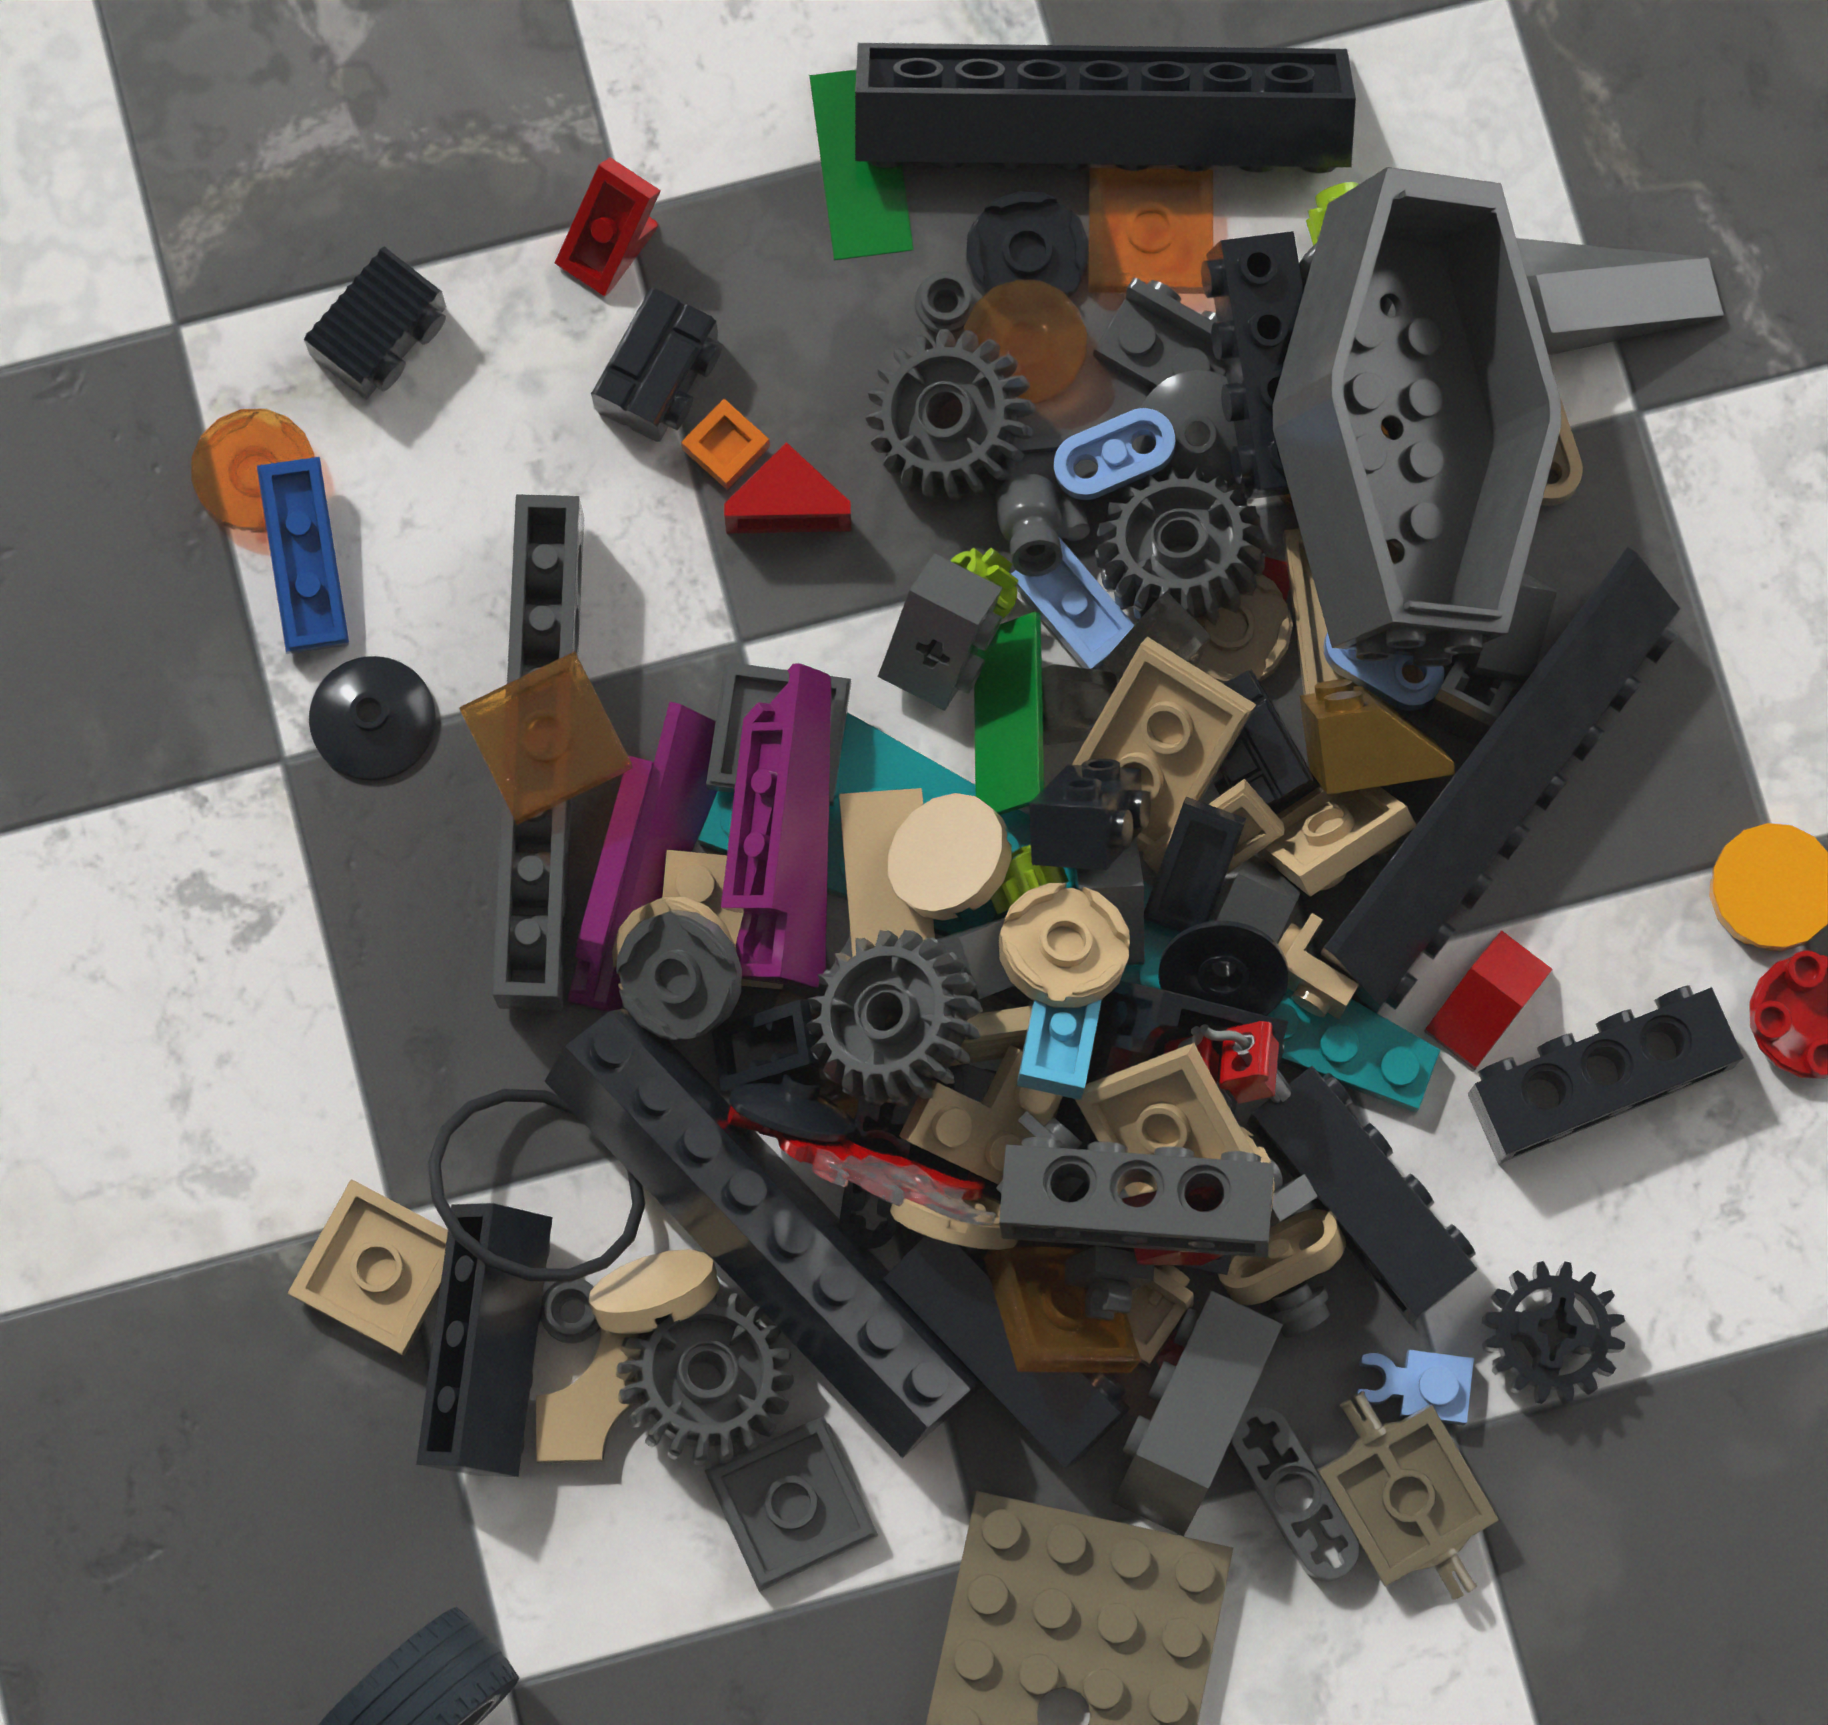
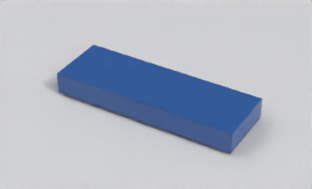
[257,457,349,654]

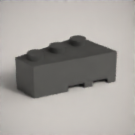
[1112,1291,1283,1537]

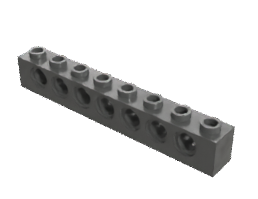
[492,494,584,1010]

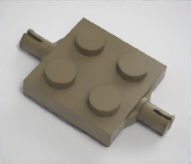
[1317,1391,1499,1600]

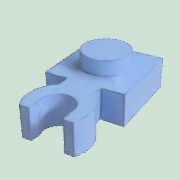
[1356,1350,1474,1426]

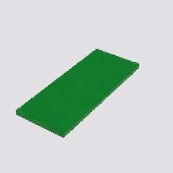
[809,69,914,260]
[974,611,1044,815]

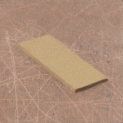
[839,788,935,958]

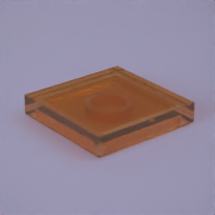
[1088,168,1213,294]
[459,651,633,825]
[984,1246,1141,1373]

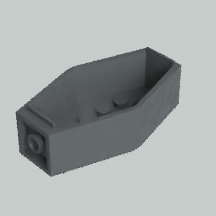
[1273,167,1561,667]

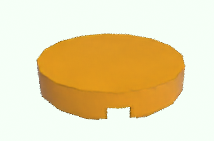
[1709,823,1828,952]

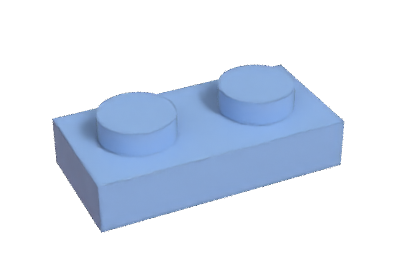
[1011,536,1139,675]

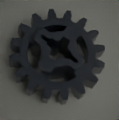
[1481,1261,1625,1404]

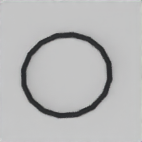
[427,1089,645,1282]

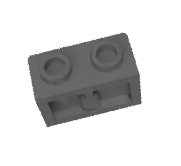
[1093,277,1226,390]

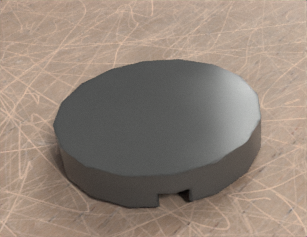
[616,910,742,1040]

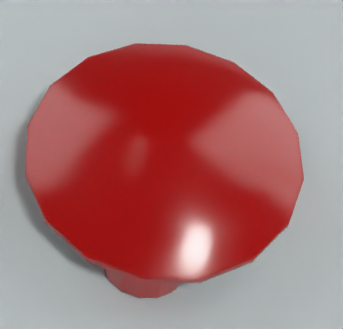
[1749,950,1828,1079]

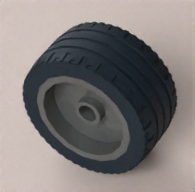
[318,1607,519,1725]

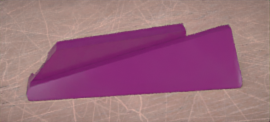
[721,663,831,988]
[567,701,718,1012]

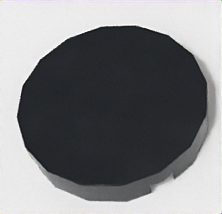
[966,191,1089,315]

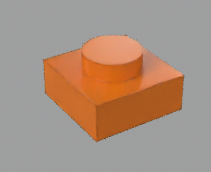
[681,399,770,490]

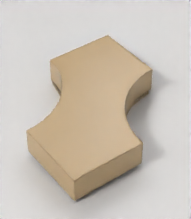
[536,1329,642,1463]

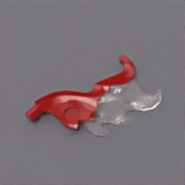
[728,1106,996,1226]

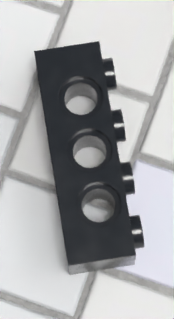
[1468,985,1744,1164]

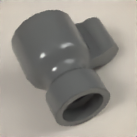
[995,474,1090,576]

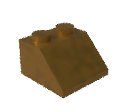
[1299,679,1455,795]

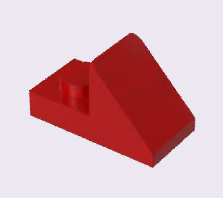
[554,157,661,297]

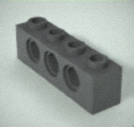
[999,1137,1274,1258]

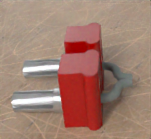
[1164,1021,1291,1108]

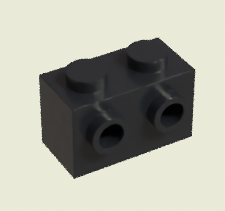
[1029,759,1151,870]

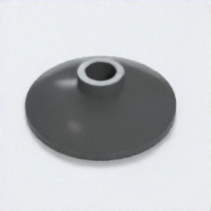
[1136,370,1238,488]

